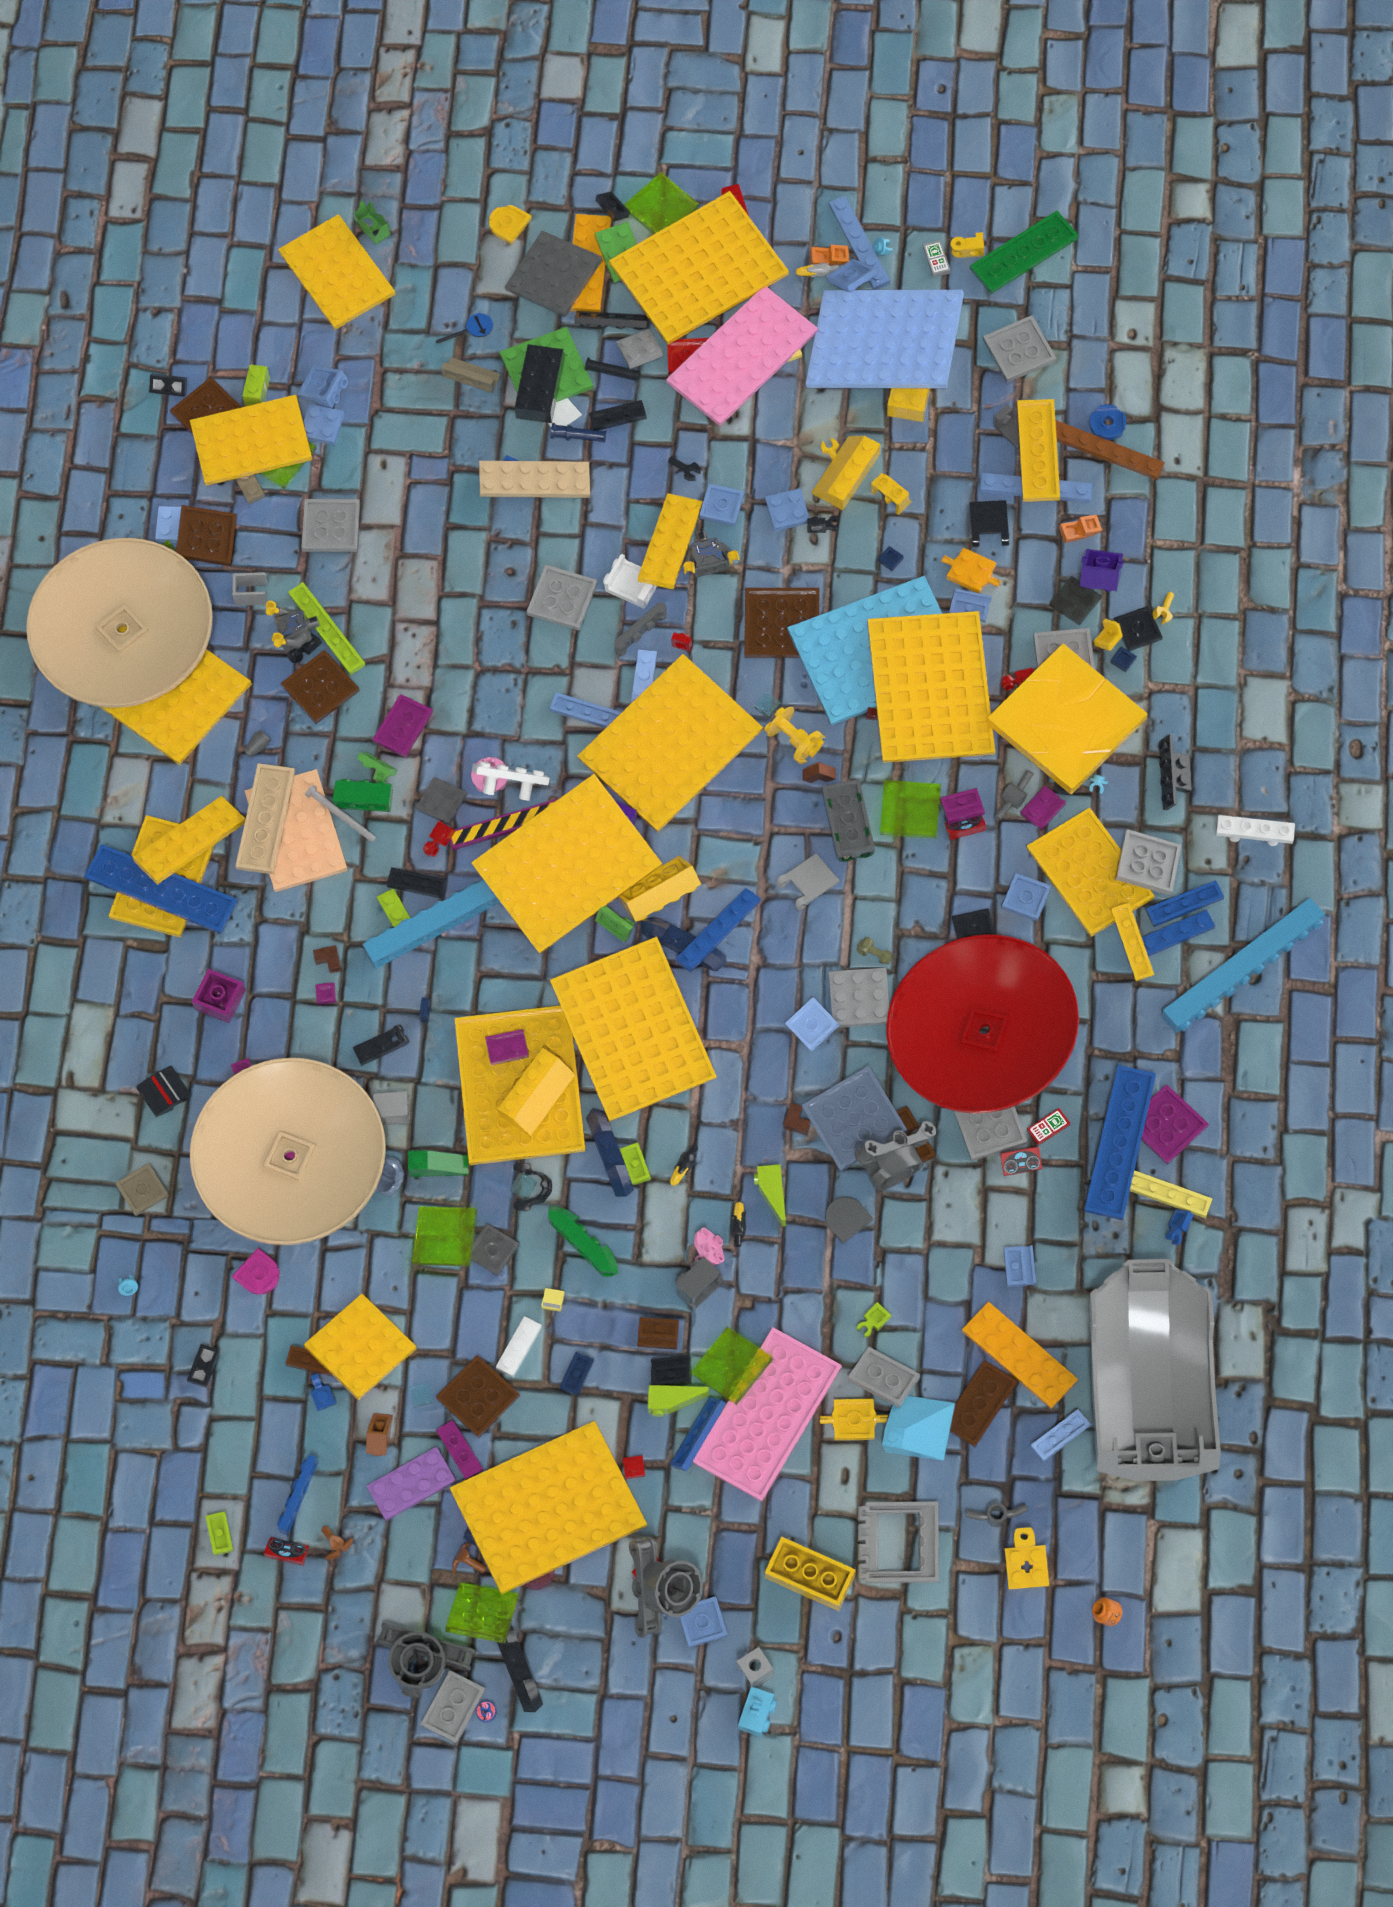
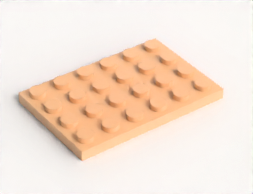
[245,769,348,892]

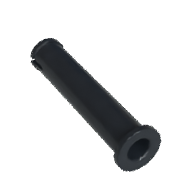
[585,357,641,382]

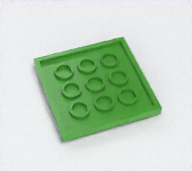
[500,327,594,402]

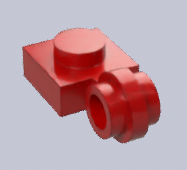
[1000,667,1034,691]
[423,821,456,857]

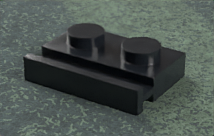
[651,1355,692,1386]

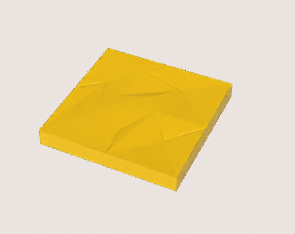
[987,643,1148,795]

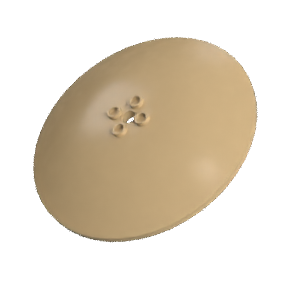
[27,538,213,708]
[190,1058,386,1245]

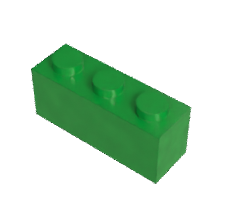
[333,779,393,812]

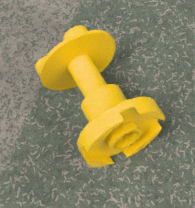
[764,707,825,765]

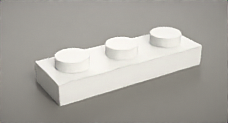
[496,1316,542,1378]

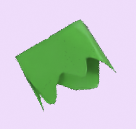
[353,200,390,245]

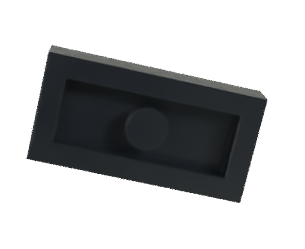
[595,191,630,221]

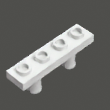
[472,761,550,801]
[1216,815,1295,846]

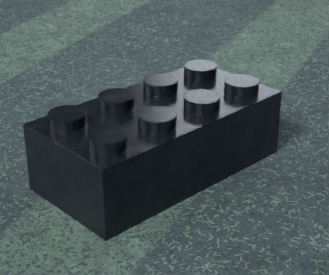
[514,344,565,423]

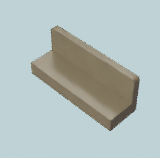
[441,358,501,394]

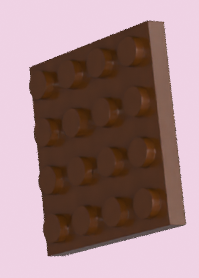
[745,588,819,658]

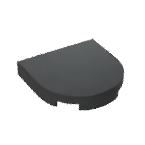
[826,1197,873,1244]

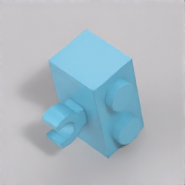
[738,1687,777,1737]

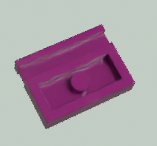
[1020,786,1066,831]
[940,788,985,824]
[485,1029,529,1066]

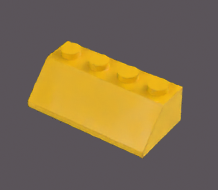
[811,436,881,511]
[618,855,701,922]
[498,1048,576,1137]

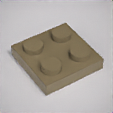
[115,1163,169,1216]

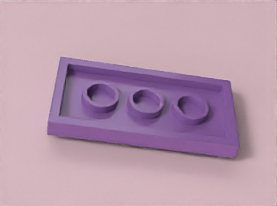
[367,1446,456,1521]

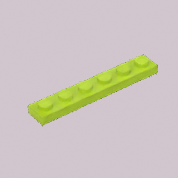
[288,582,366,676]

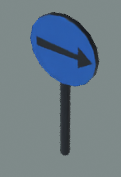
[436,313,493,344]

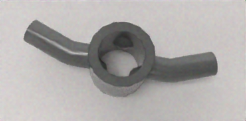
[994,770,1034,820]
[965,1503,1028,1527]

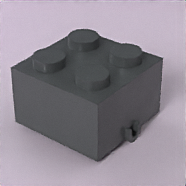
[675,1257,724,1311]

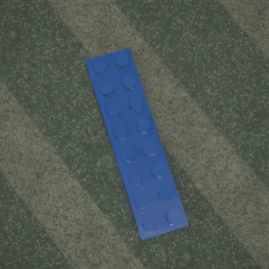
[84,844,238,934]
[1084,1065,1156,1221]

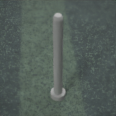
[305,785,376,842]

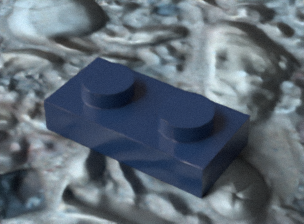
[560,1352,594,1397]

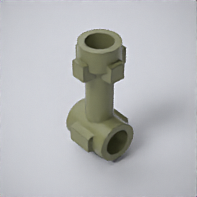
[857,937,893,965]

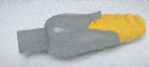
[795,263,838,278]

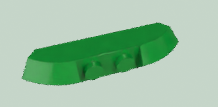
[548,1206,618,1277]

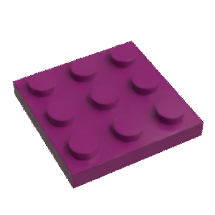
[1141,1084,1209,1165]

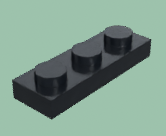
[589,400,647,431]
[386,867,447,899]

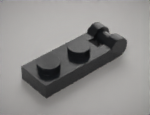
[353,1025,410,1066]

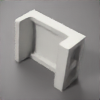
[603,554,657,609]

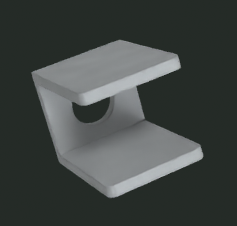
[232,572,268,606]
[373,1091,410,1125]
[737,1647,774,1688]

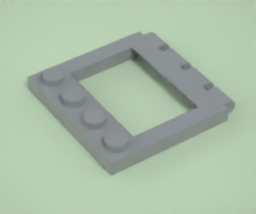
[858,1502,939,1584]

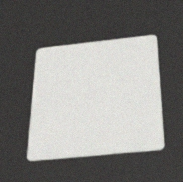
[548,398,582,427]

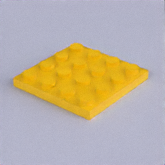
[304,1294,416,1401]

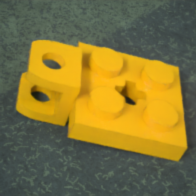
[1005,1527,1049,1590]

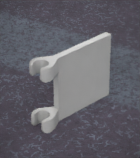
[776,853,840,911]

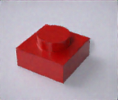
[671,632,692,652]
[623,1455,645,1479]

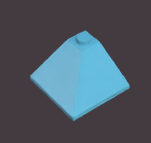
[882,1396,955,1461]

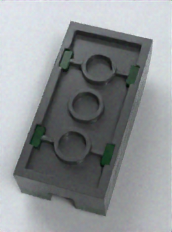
[822,780,875,862]

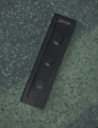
[575,311,648,330]

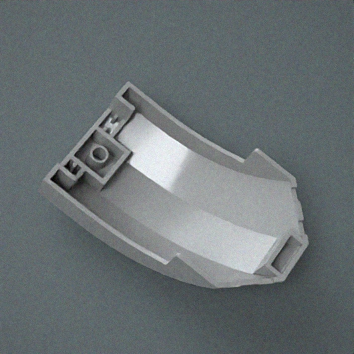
[1090,1259,1221,1481]

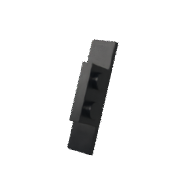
[1158,734,1191,811]

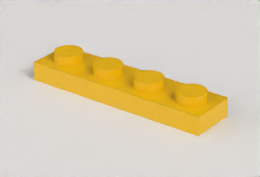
[1111,903,1154,982]

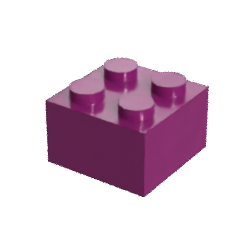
[192,969,246,1023]

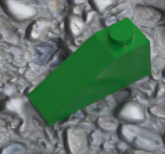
[408,1150,469,1177]

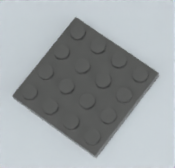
[505,230,603,317]

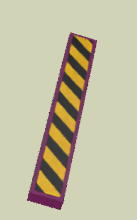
[450,798,560,851]

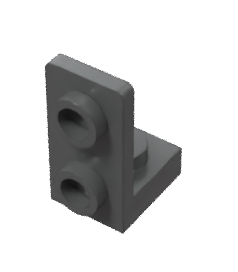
[994,405,1020,449]

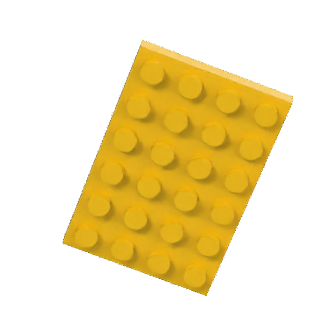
[278,214,396,330]
[190,395,312,486]
[1026,808,1155,937]
[109,815,215,938]

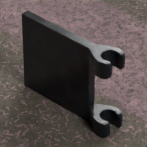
[969,500,1009,547]

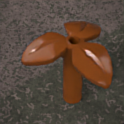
[321,1526,354,1560]
[452,1542,487,1575]

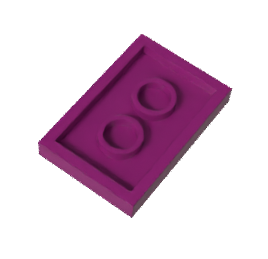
[373,694,433,758]

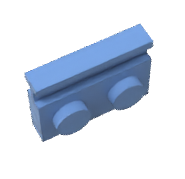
[949,589,991,623]
[1004,1245,1036,1287]

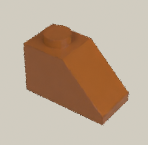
[366,1413,393,1456]

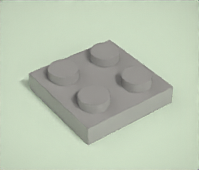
[616,329,663,369]

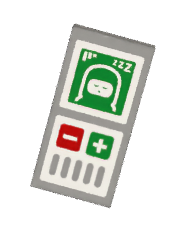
[923,240,951,278]

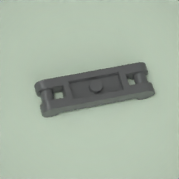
[615,603,667,656]

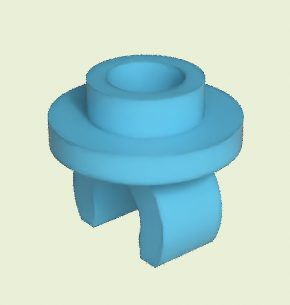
[873,237,893,256]
[1089,774,1108,794]
[118,1275,138,1296]

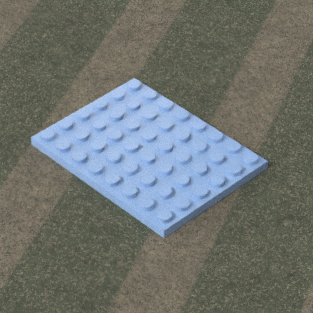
[806,290,964,388]

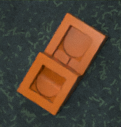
[810,245,849,266]
[1059,515,1102,543]

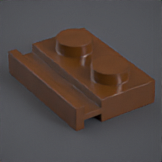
[637,1317,679,1350]

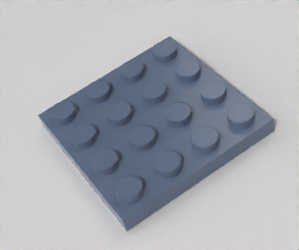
[802,1066,908,1171]

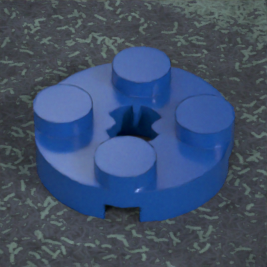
[1089,404,1126,440]

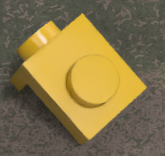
[1094,619,1123,651]

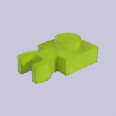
[857,1302,892,1338]

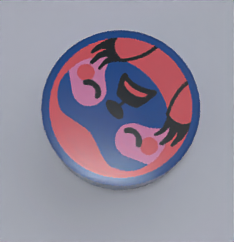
[476,1701,497,1723]

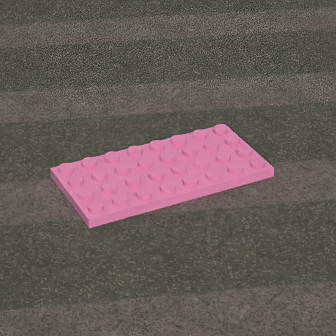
[666,287,818,426]
[693,1328,842,1502]

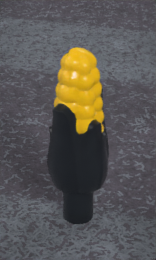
[670,1145,698,1186]
[731,1202,746,1247]

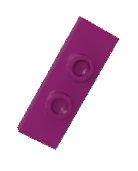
[436,1420,484,1480]

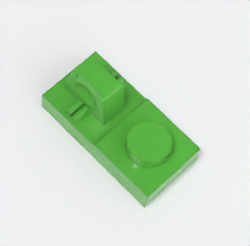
[357,752,398,782]
[595,906,635,943]

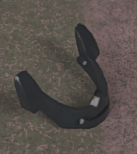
[513,1164,552,1212]

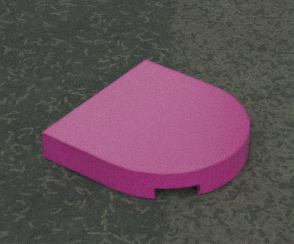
[232,1248,280,1295]

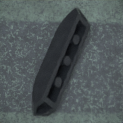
[491,1617,543,1712]

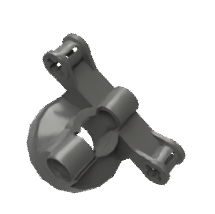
[855,1121,936,1191]
[629,1537,703,1638]
[376,1623,476,1699]

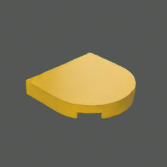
[489,205,532,245]

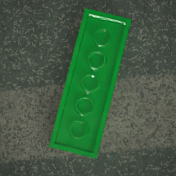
[970,210,1079,294]

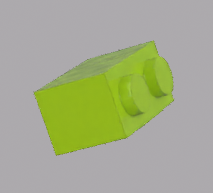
[242,364,270,407]

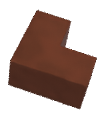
[802,762,836,783]
[313,945,342,974]
[783,1103,810,1136]

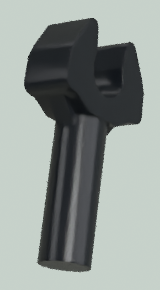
[668,456,701,481]

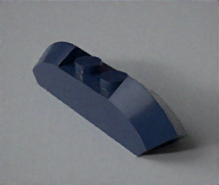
[641,917,726,971]
[586,1109,634,1197]

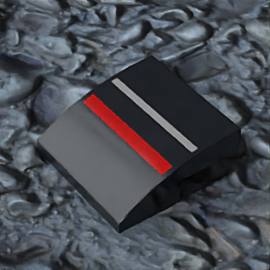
[136,1066,191,1117]

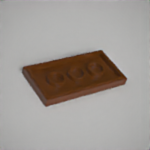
[950,1360,1018,1448]

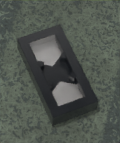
[149,373,187,397]
[187,1344,220,1388]

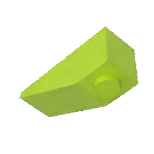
[754,1164,786,1227]
[648,1385,709,1417]

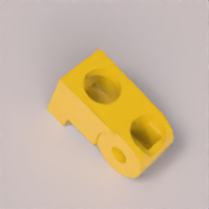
[950,232,984,258]

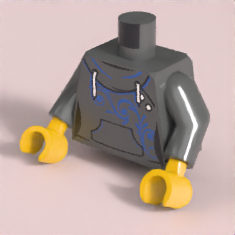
[683,532,740,578]
[265,601,320,652]

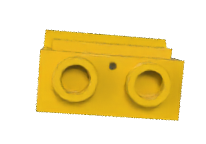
[871,473,912,515]

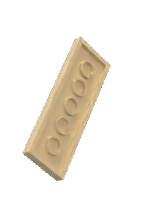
[479,461,590,498]
[235,763,295,875]

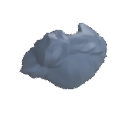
[375,1156,404,1197]

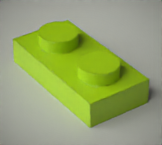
[377,888,411,928]
[620,1142,651,1186]
[205,1511,234,1556]

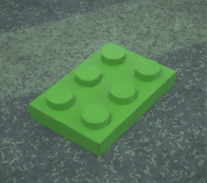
[594,222,637,284]

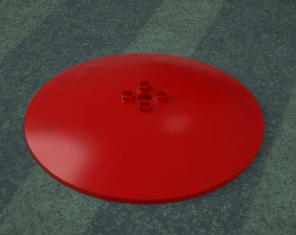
[886,935,1079,1114]

